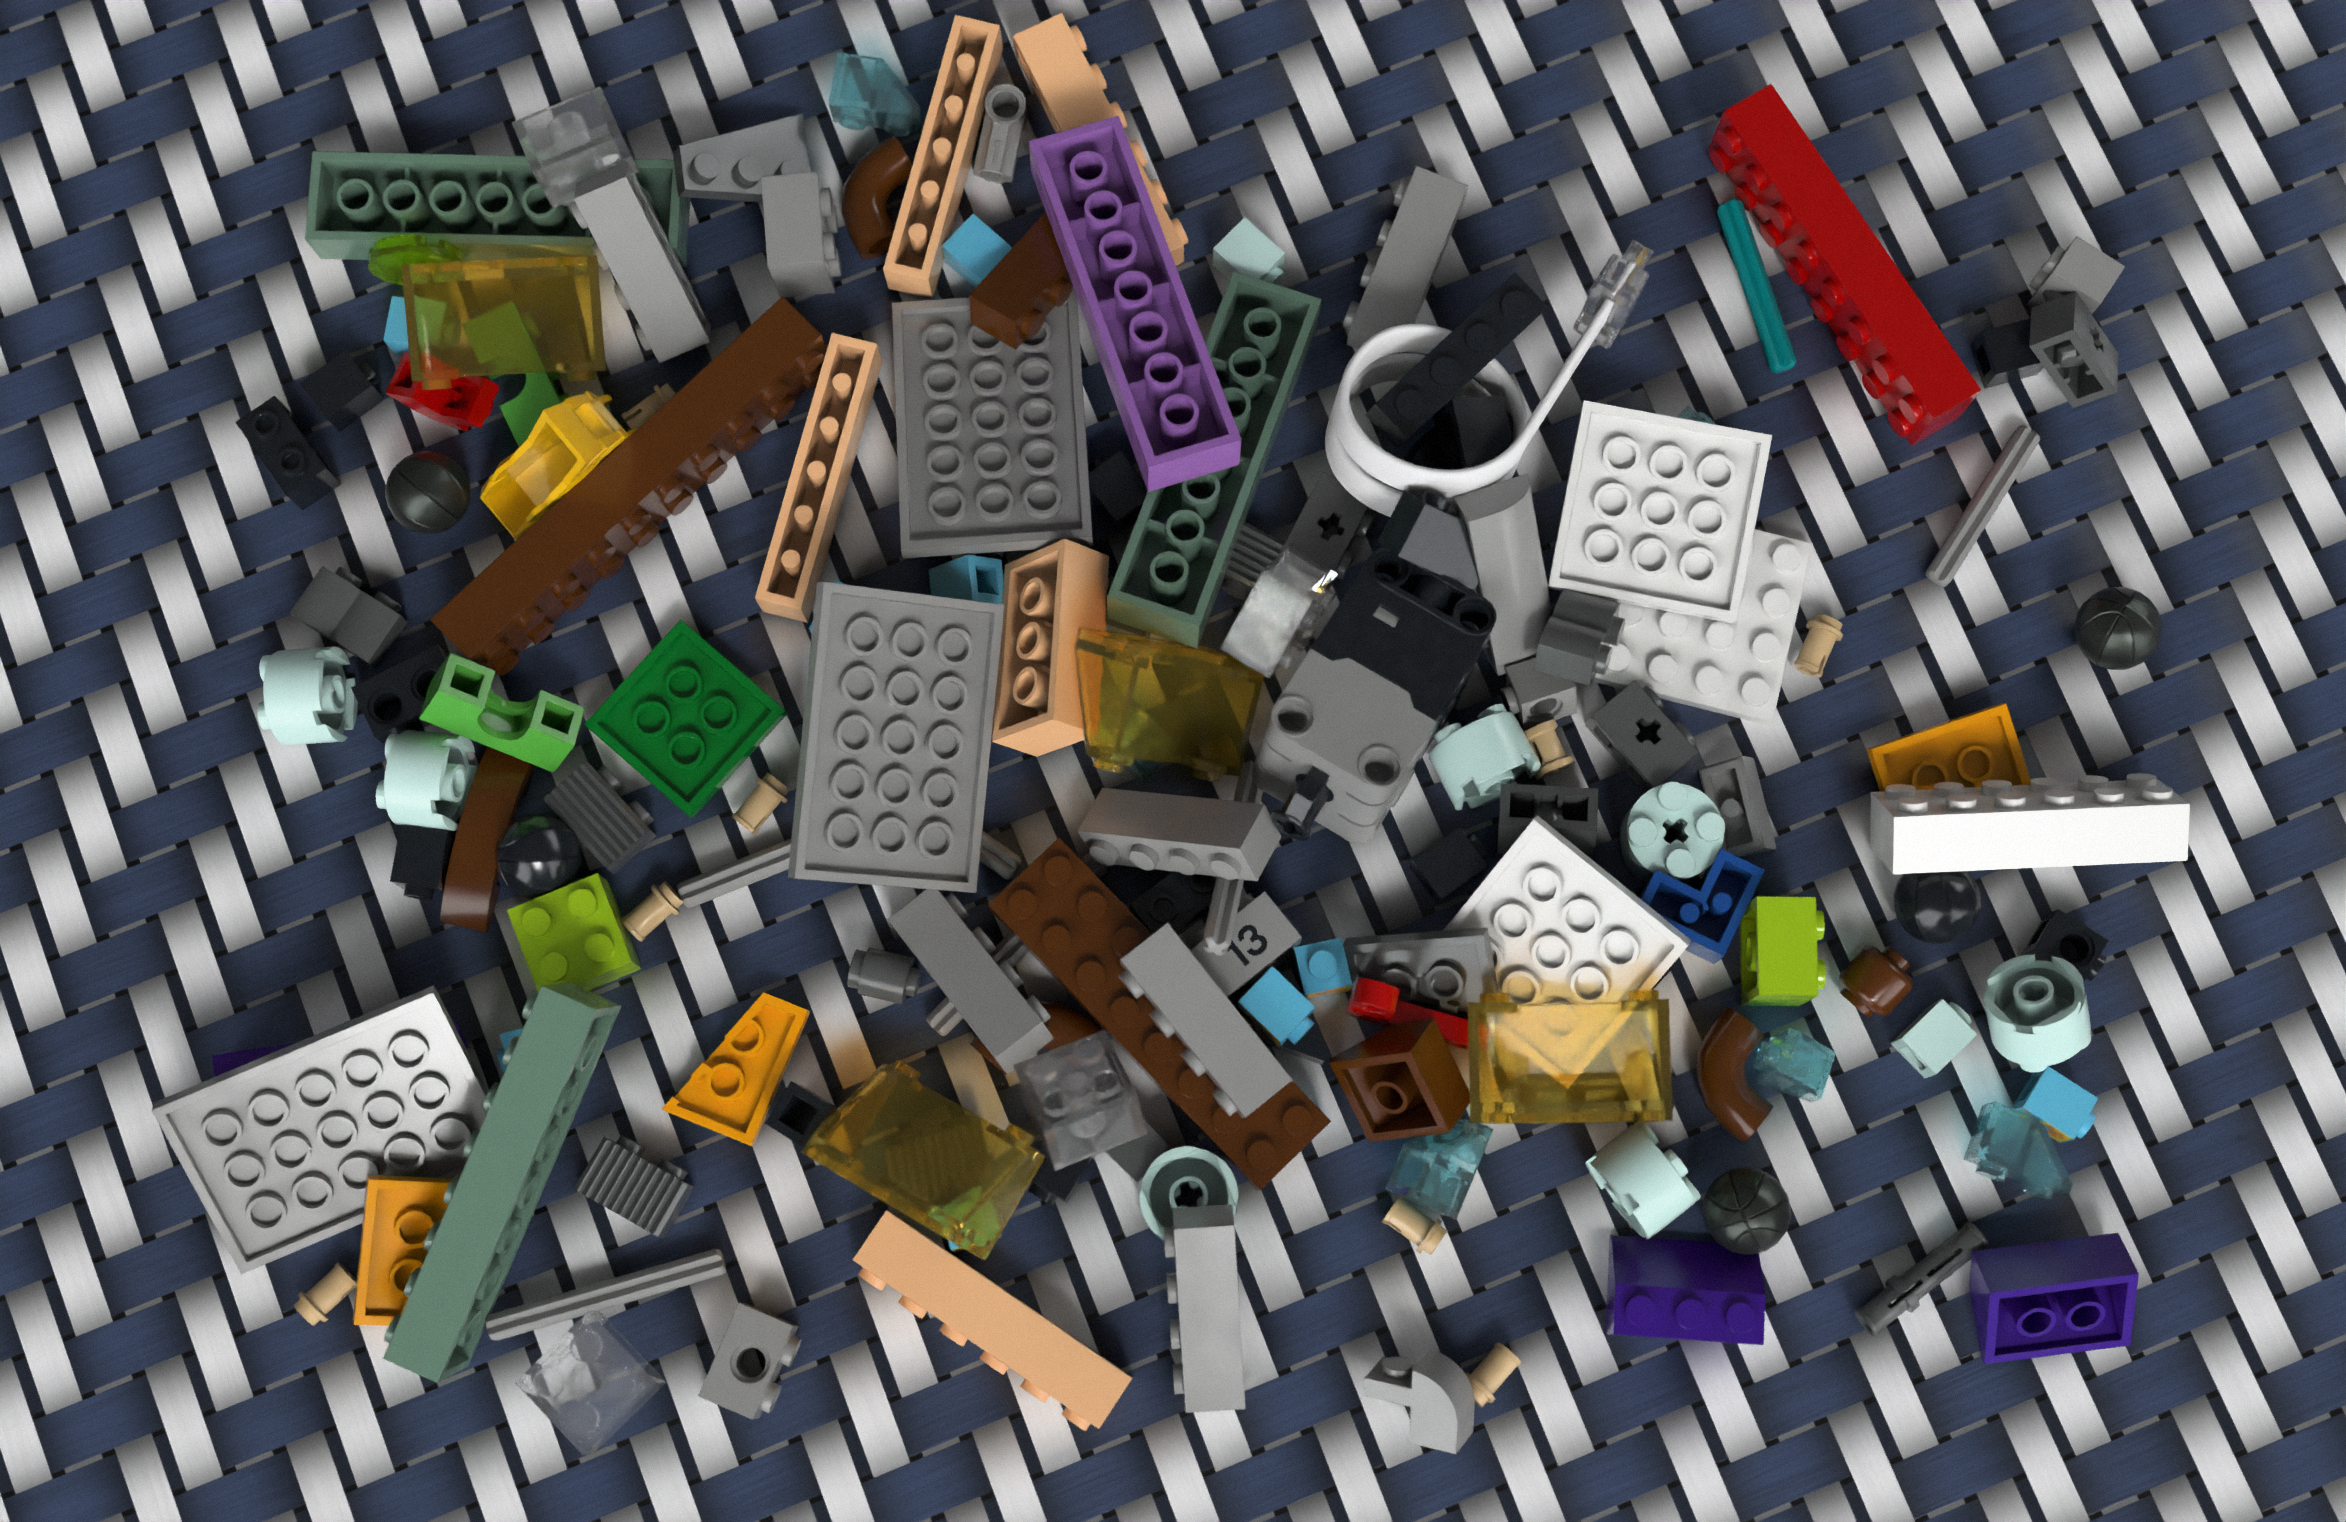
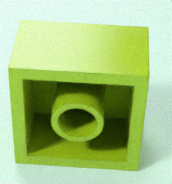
[507,873,642,991]
[1740,896,1826,1006]

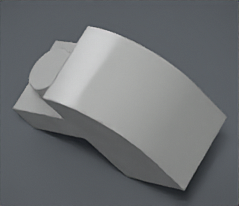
[1364,1350,1475,1454]

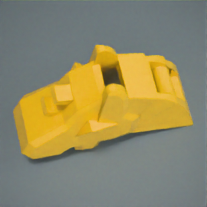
[480,391,637,539]

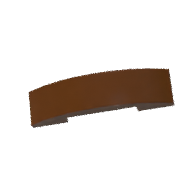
[440,746,535,933]

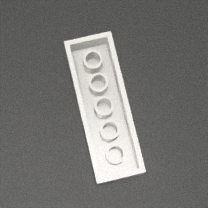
[1870,773,2190,874]

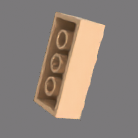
[992,539,1109,757]

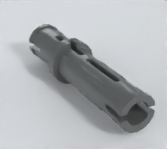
[1854,1222,1989,1337]

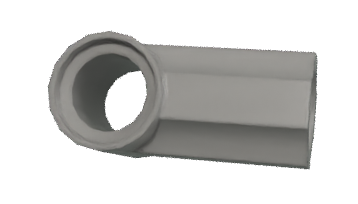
[973,84,1028,184]

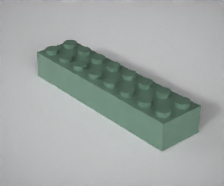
[305,151,691,268]
[1107,271,1322,648]
[383,982,622,1383]

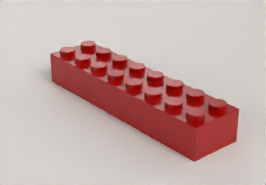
[1708,84,1981,447]

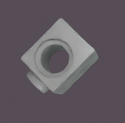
[1500,657,1577,730]

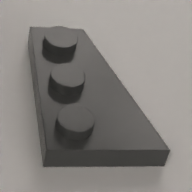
[673,113,811,202]
[1343,927,1503,1025]

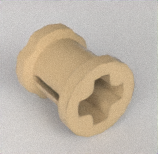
[1524,719,1575,780]

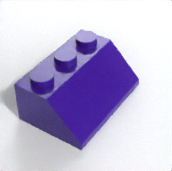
[1969,1233,2139,1364]
[1605,1235,1765,1345]

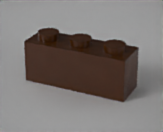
[969,212,1073,350]

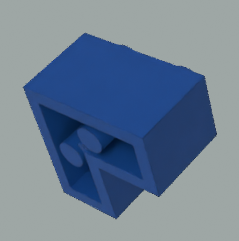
[1639,849,1765,964]

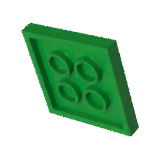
[584,619,788,819]

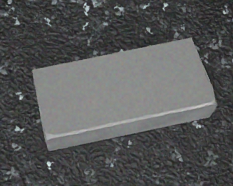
[1698,756,1776,857]

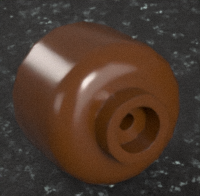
[1839,945,1913,1018]

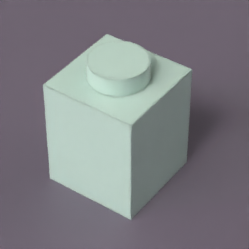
[1213,217,1285,285]
[1890,999,1978,1078]

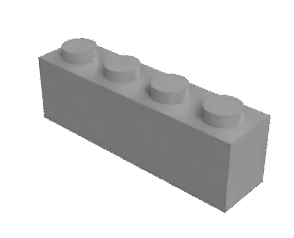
[571,162,711,363]
[1343,166,1468,355]
[1077,788,1282,881]
[887,889,1054,1075]
[1118,923,1292,1119]
[1163,1204,1245,1413]

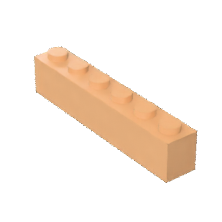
[1013,13,1188,266]
[883,15,1003,299]
[755,333,883,623]
[853,1210,1133,1431]

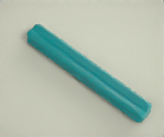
[1717,199,1796,373]

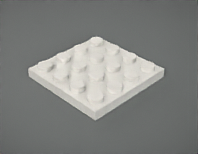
[1548,400,1772,624]
[1593,529,1813,726]
[1443,815,1691,1088]

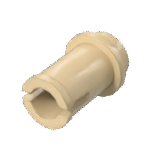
[621,383,676,430]
[1793,614,1843,678]
[731,772,790,835]
[621,881,683,942]
[1382,1196,1447,1255]
[294,1262,357,1326]
[1465,1342,1521,1408]

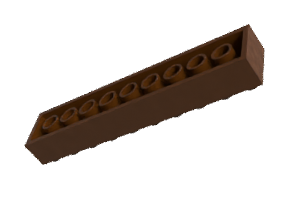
[430,296,827,677]

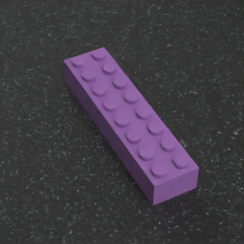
[1029,115,1241,492]

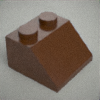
[1329,1018,1473,1142]

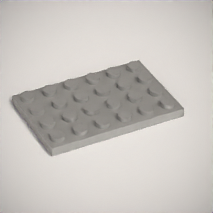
[892,290,1093,558]
[788,582,1004,893]
[152,985,488,1274]

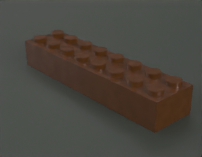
[988,837,1331,1190]

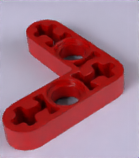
[1346,978,1488,1052]

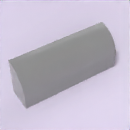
[1453,474,1553,676]

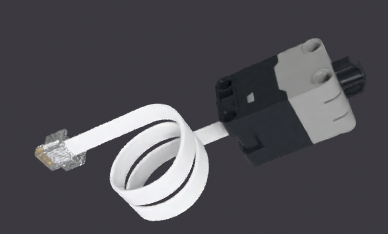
[1252,240,1654,843]

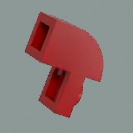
[385,352,500,432]

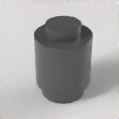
[847,947,922,1004]

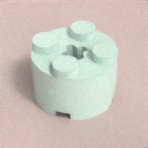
[257,646,358,745]
[1429,704,1541,810]
[376,730,477,831]
[1620,782,1725,883]
[1983,954,2091,1073]
[1585,1119,1701,1239]
[1139,1146,1238,1241]

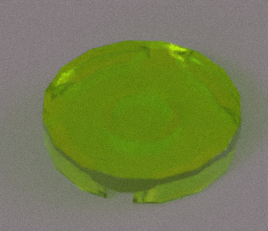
[368,235,464,287]

